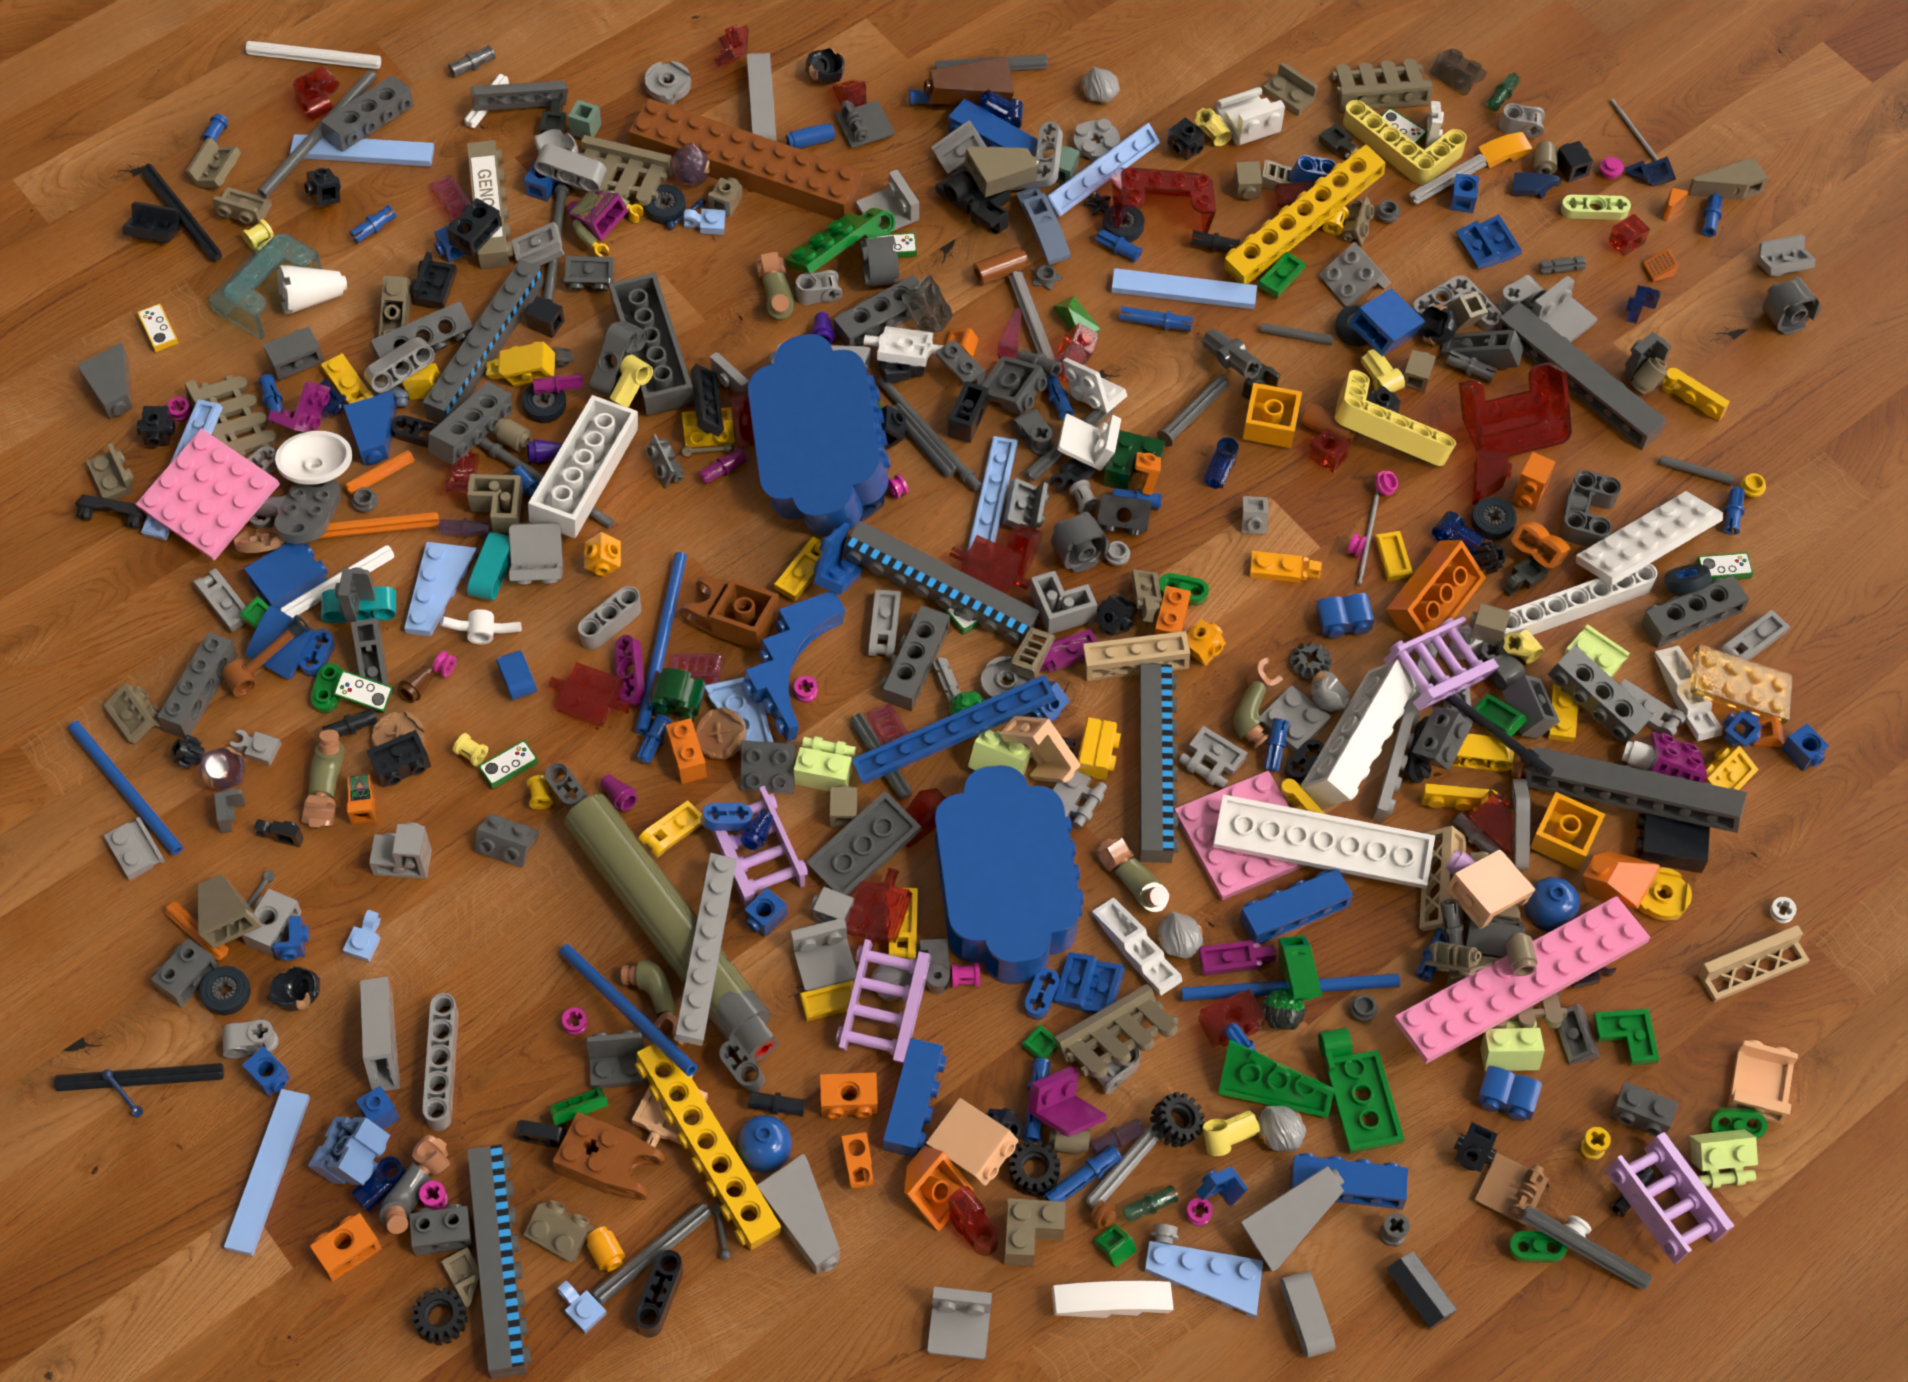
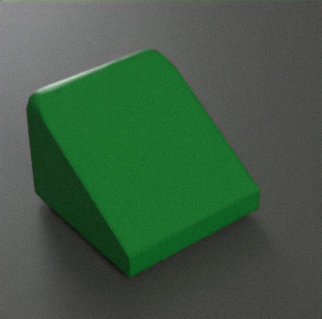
[1093,1224,1137,1267]

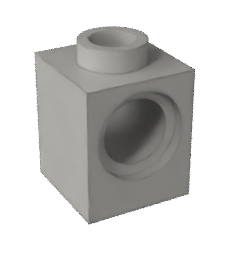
[811,887,854,926]

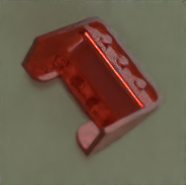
[1112,167,1216,233]
[1458,362,1572,461]

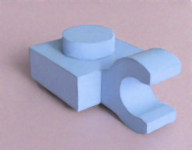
[684,209,725,235]
[343,910,381,963]
[557,1281,607,1334]

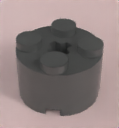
[860,236,899,287]
[1762,277,1821,335]
[1051,512,1110,572]

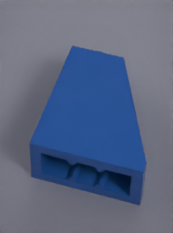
[344,391,397,466]

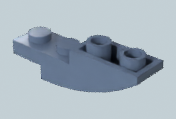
[1016,187,1071,265]

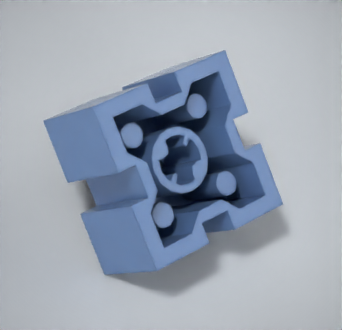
[308,1117,390,1185]

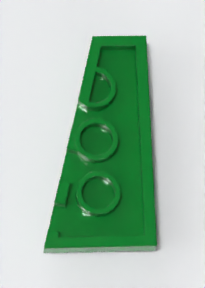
[1218,1039,1334,1118]

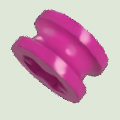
[167,397,192,422]
[888,474,909,499]
[1347,532,1367,558]
[433,651,457,677]
[794,676,817,702]
[562,1007,588,1036]
[1186,1198,1213,1227]

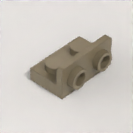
[1263,62,1318,116]
[86,442,135,500]
[103,683,162,744]

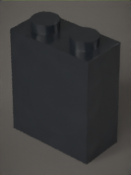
[1634,813,1710,873]

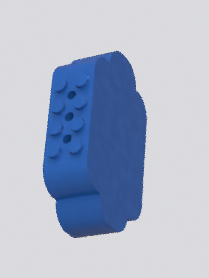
[748,334,891,536]
[935,765,1084,984]

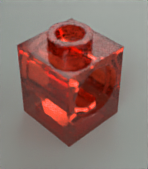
[1608,214,1650,256]
[1309,428,1351,473]

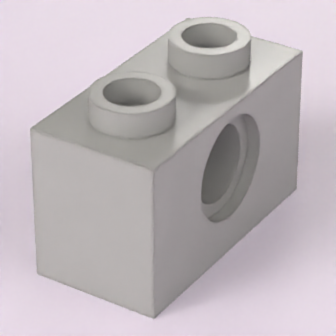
[242,888,302,957]

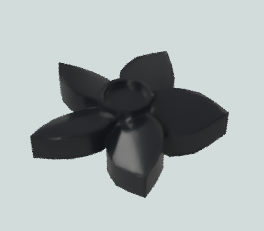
[1084,191,1111,216]

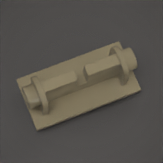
[1342,195,1374,246]

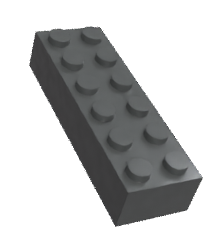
[609,272,694,415]

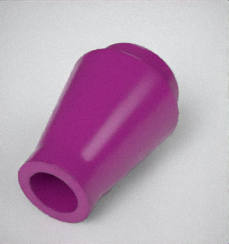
[600,775,638,811]

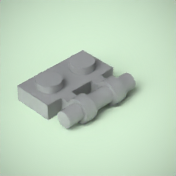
[1179,726,1247,789]
[1053,770,1107,829]

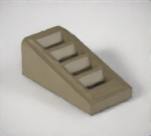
[1262,160,1308,194]
[1010,627,1055,679]

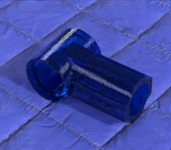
[979,89,1024,128]
[1203,437,1239,489]
[1432,511,1486,557]
[351,1156,406,1212]

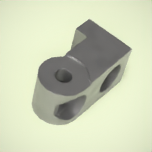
[920,939,950,995]

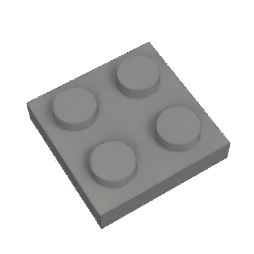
[1259,685,1331,753]

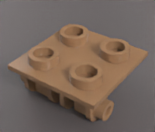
[1474,1153,1549,1227]

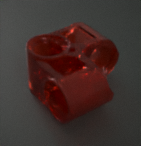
[293,66,340,121]
[948,1186,998,1256]

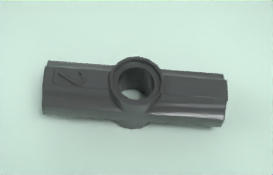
[1202,328,1262,379]

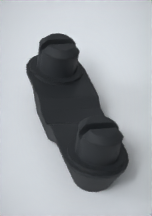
[75,494,146,529]
[1404,716,1432,783]

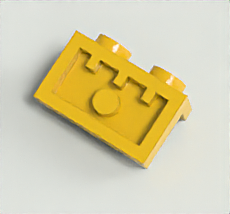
[682,407,735,448]
[1703,746,1759,790]

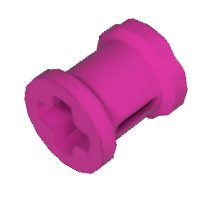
[951,962,980,988]
[419,1181,448,1210]

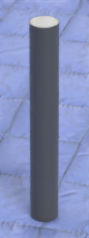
[1260,322,1333,345]
[1659,455,1735,485]

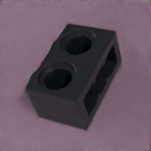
[447,198,502,257]

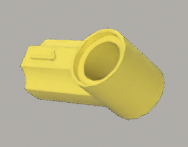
[1194,108,1233,146]
[1361,349,1405,392]
[610,355,653,408]
[1503,630,1544,664]
[1203,1111,1260,1156]

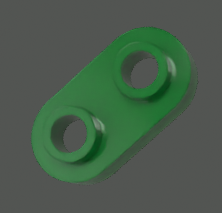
[1159,573,1209,605]
[311,663,342,714]
[1709,1107,1768,1139]
[1508,1231,1568,1263]

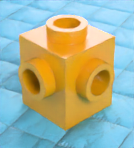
[584,532,621,577]
[1187,619,1226,666]

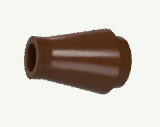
[397,666,434,703]

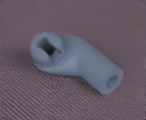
[376,386,409,406]

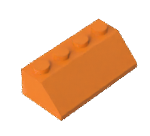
[1386,540,1486,638]

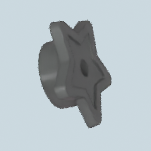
[1032,265,1062,291]

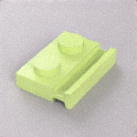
[1565,624,1630,678]

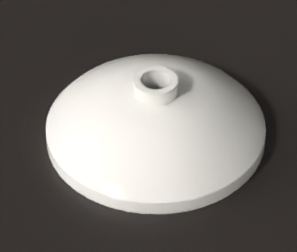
[275,431,352,485]

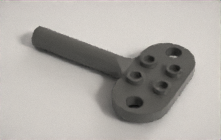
[254,479,341,544]

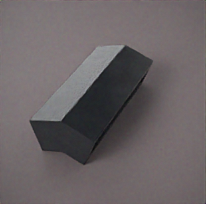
[1386,1251,1457,1330]

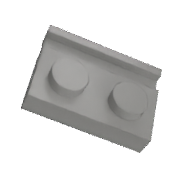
[931,120,987,176]
[512,222,565,266]
[104,817,165,881]

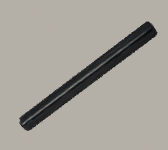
[141,163,222,262]
[54,1063,224,1091]

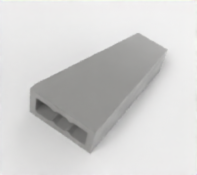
[360,977,401,1091]
[757,1154,840,1275]
[1239,1166,1344,1272]

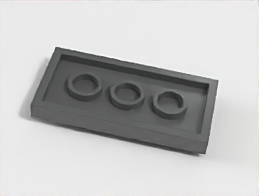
[806,791,922,896]

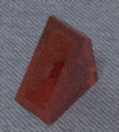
[832,79,867,107]

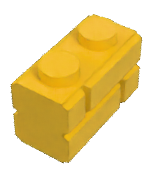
[1077,717,1121,780]

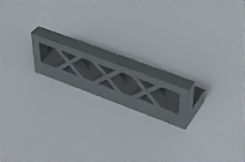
[470,81,568,111]

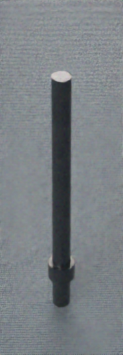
[1429,678,1554,778]

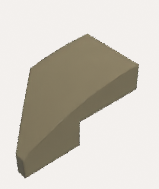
[441,1247,480,1308]

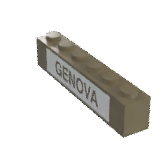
[467,140,513,270]

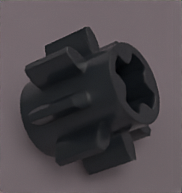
[1474,541,1506,575]
[171,735,205,770]

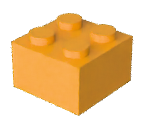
[1243,383,1302,448]
[1530,792,1605,870]

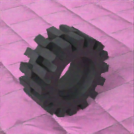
[1150,1092,1205,1148]
[1009,1140,1060,1197]
[412,1287,468,1345]

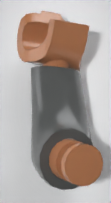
[379,1135,450,1234]

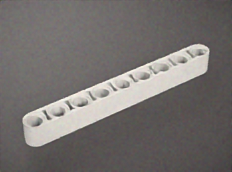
[1449,564,1657,660]

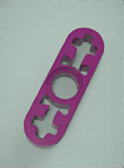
[614,635,645,706]

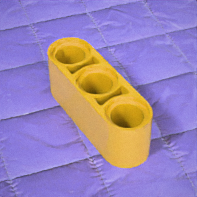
[1452,734,1514,772]

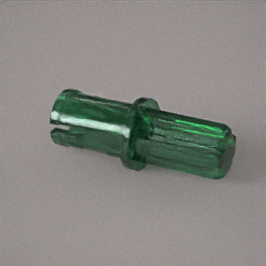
[1487,72,1521,111]
[1122,1185,1179,1222]

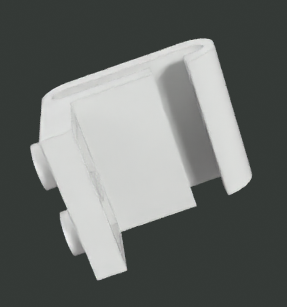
[1215,87,1285,146]

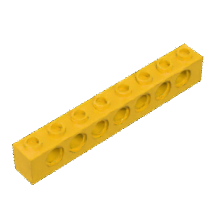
[1225,144,1386,284]
[635,1036,781,1251]

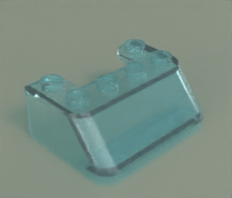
[209,234,322,339]

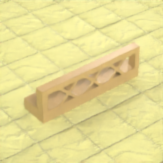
[1083,631,1190,681]
[1419,826,1466,931]
[1698,925,1810,1002]

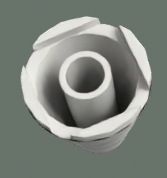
[277,265,347,314]

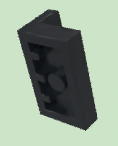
[367,730,431,787]

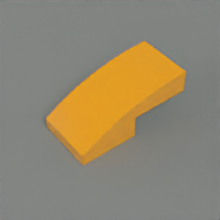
[1478,132,1533,168]

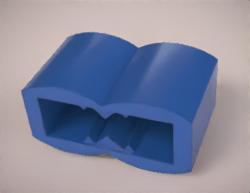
[1316,593,1374,638]
[1477,1066,1542,1121]

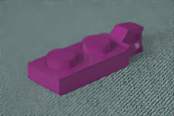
[1030,629,1098,672]
[1198,940,1276,976]

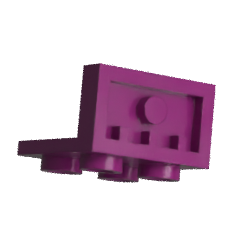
[268,381,330,432]
[1647,732,1707,783]
[1028,1066,1107,1137]

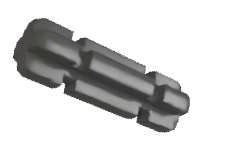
[1539,256,1586,275]

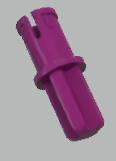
[533,374,583,395]
[699,448,747,484]

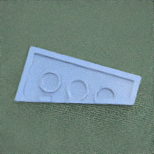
[404,542,478,636]
[705,677,773,753]
[1145,1241,1263,1319]

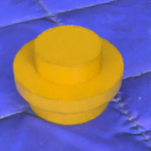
[1740,473,1766,498]

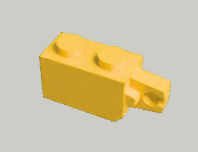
[486,341,555,387]

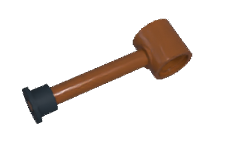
[221,615,310,697]

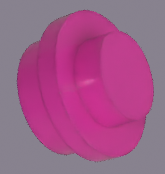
[1600,157,1624,179]
[1375,471,1398,496]

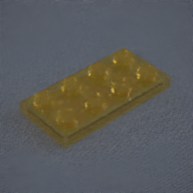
[1690,644,1793,724]

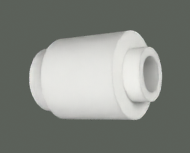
[1621,740,1656,771]

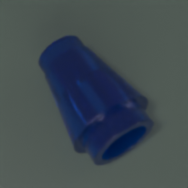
[740,810,774,851]

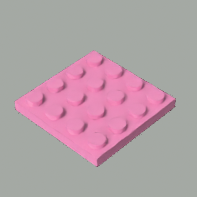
[136,428,280,561]
[1174,771,1306,901]

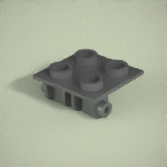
[835,100,895,148]
[741,741,796,794]

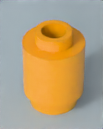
[586,1226,625,1272]

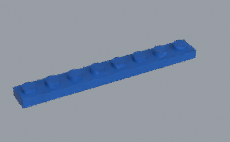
[852,675,1056,785]

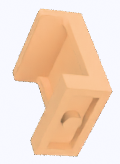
[1000,716,1080,783]
[1445,850,1535,929]
[1728,1040,1798,1125]
[926,1098,1018,1186]

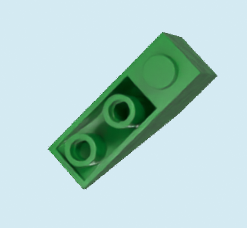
[1278,936,1322,1001]

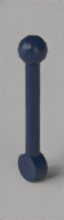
[666,198,706,230]
[102,1069,143,1118]

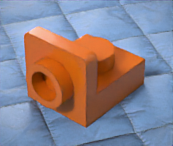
[1135,452,1161,496]

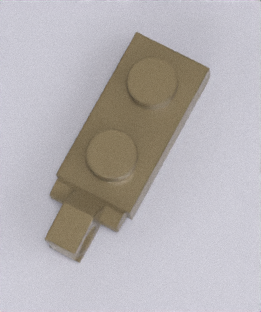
[1130,569,1162,622]

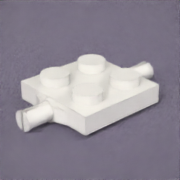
[864,326,943,367]

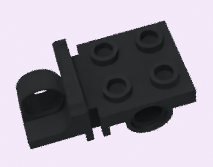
[935,165,1010,234]

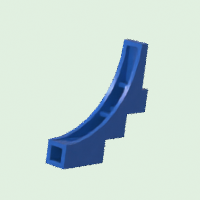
[742,591,845,742]

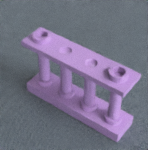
[1383,616,1499,711]
[709,786,808,908]
[836,939,931,1065]
[1605,1132,1734,1265]

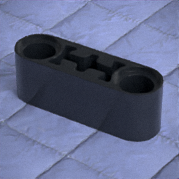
[635,1250,684,1338]

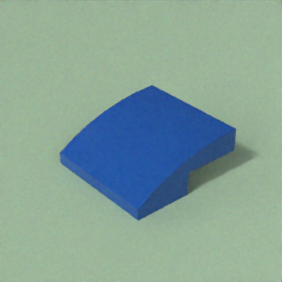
[1456,214,1522,269]
[245,606,315,680]
[1055,952,1125,1015]

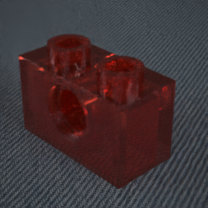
[1198,989,1265,1048]

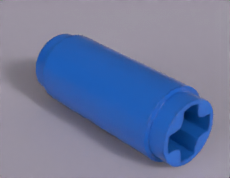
[786,123,835,149]

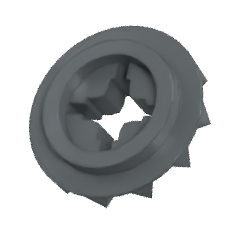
[1290,641,1332,679]

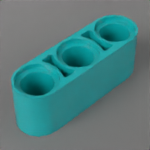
[467,532,511,601]
[321,586,396,623]

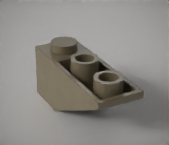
[1688,158,1768,200]
[379,276,412,350]

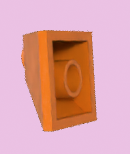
[1583,851,1660,909]
[904,1146,974,1232]

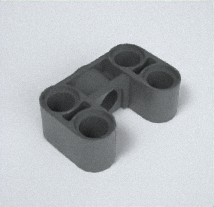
[589,321,648,398]
[1560,470,1621,547]

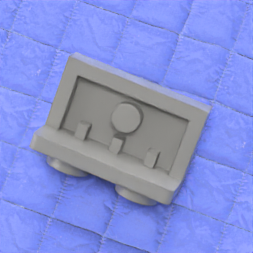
[1758,234,1815,276]

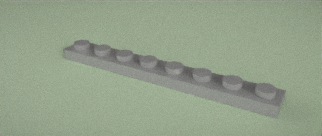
[1372,643,1437,823]
[674,853,737,1046]

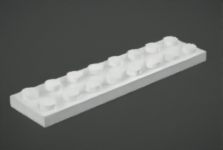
[1213,794,1435,889]

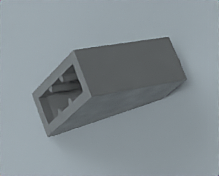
[77,343,132,419]

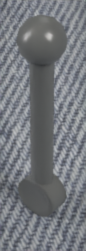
[247,871,275,908]
[712,1203,731,1260]

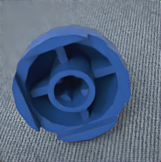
[1524,877,1580,932]
[736,1115,792,1174]

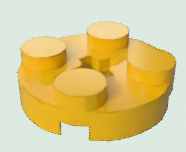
[1639,867,1692,921]

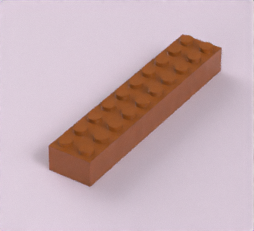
[629,98,863,220]

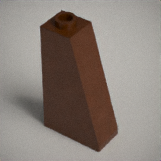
[923,57,1014,108]

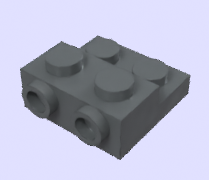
[981,356,1047,415]

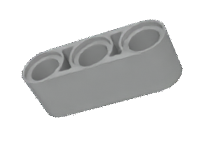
[534,144,607,192]
[364,337,435,393]
[578,586,642,650]
[1280,1270,1336,1358]

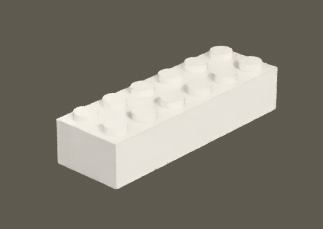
[528,395,638,538]
[1300,659,1417,809]

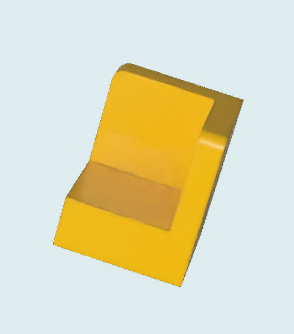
[402,363,441,400]

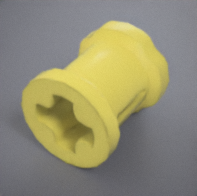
[241,219,274,250]
[453,733,488,767]

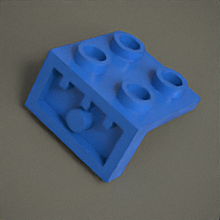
[813,523,863,595]

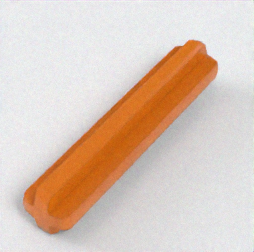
[345,450,415,495]
[165,901,229,960]

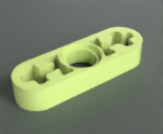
[1560,195,1631,220]

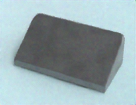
[1557,1004,1601,1065]

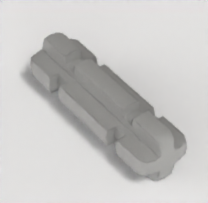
[933,657,961,703]

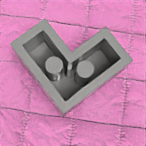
[1030,571,1097,634]
[369,822,432,879]

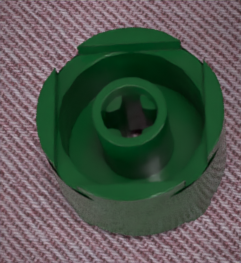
[648,668,706,722]

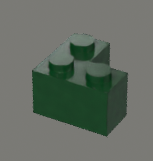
[1103,430,1165,490]

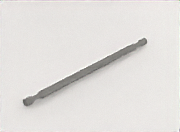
[1610,99,1659,161]
[1357,489,1379,586]

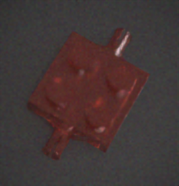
[949,535,1031,594]
[548,662,631,727]
[846,868,913,951]

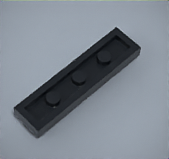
[691,364,724,437]

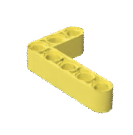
[1343,100,1467,185]
[1334,370,1456,466]

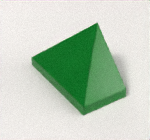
[1054,296,1101,342]

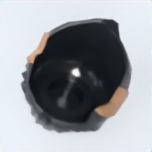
[805,47,845,84]
[1418,305,1458,345]
[267,966,320,1012]

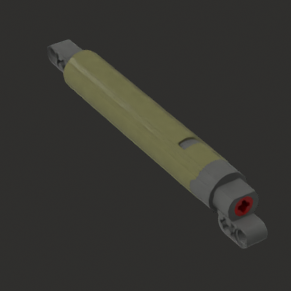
[545,762,779,1092]

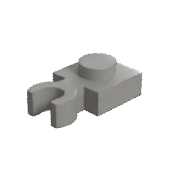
[230,730,282,766]

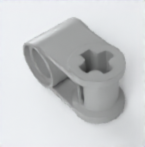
[1498,103,1545,138]
[796,270,843,305]
[1498,275,1546,315]
[222,1020,279,1059]
[1089,1047,1141,1094]

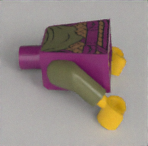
[568,190,643,257]

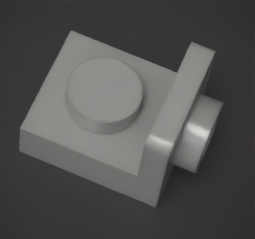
[1241,496,1269,534]

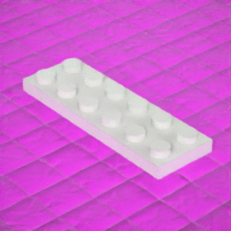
[1576,491,1723,586]

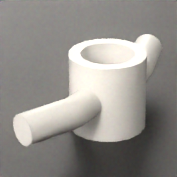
[440,609,522,645]

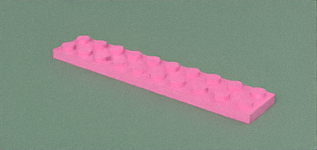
[1394,896,1650,1064]

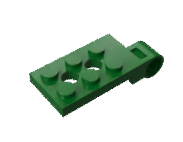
[784,208,896,274]
[1318,1027,1405,1154]

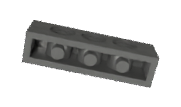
[321,75,413,152]
[834,274,930,346]
[369,301,473,368]
[428,381,513,465]
[1641,575,1749,648]
[880,605,950,711]
[157,632,237,739]
[1547,645,1653,745]

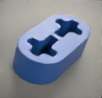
[299,629,335,677]
[700,803,753,831]
[1024,969,1060,1020]

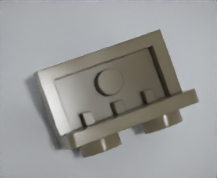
[186,138,241,188]
[212,187,272,225]
[524,1200,596,1263]

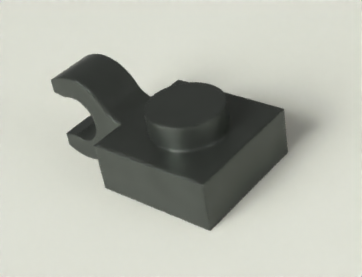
[540,98,567,134]
[1318,124,1358,161]
[1503,555,1549,596]

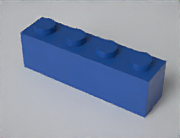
[948,99,1038,157]
[1239,869,1353,945]
[883,1038,947,1158]
[1290,1153,1408,1210]

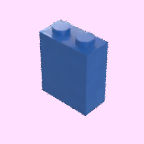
[1348,288,1425,357]
[244,543,328,610]

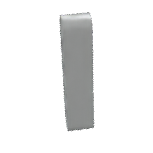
[747,52,776,141]
[423,993,459,1131]

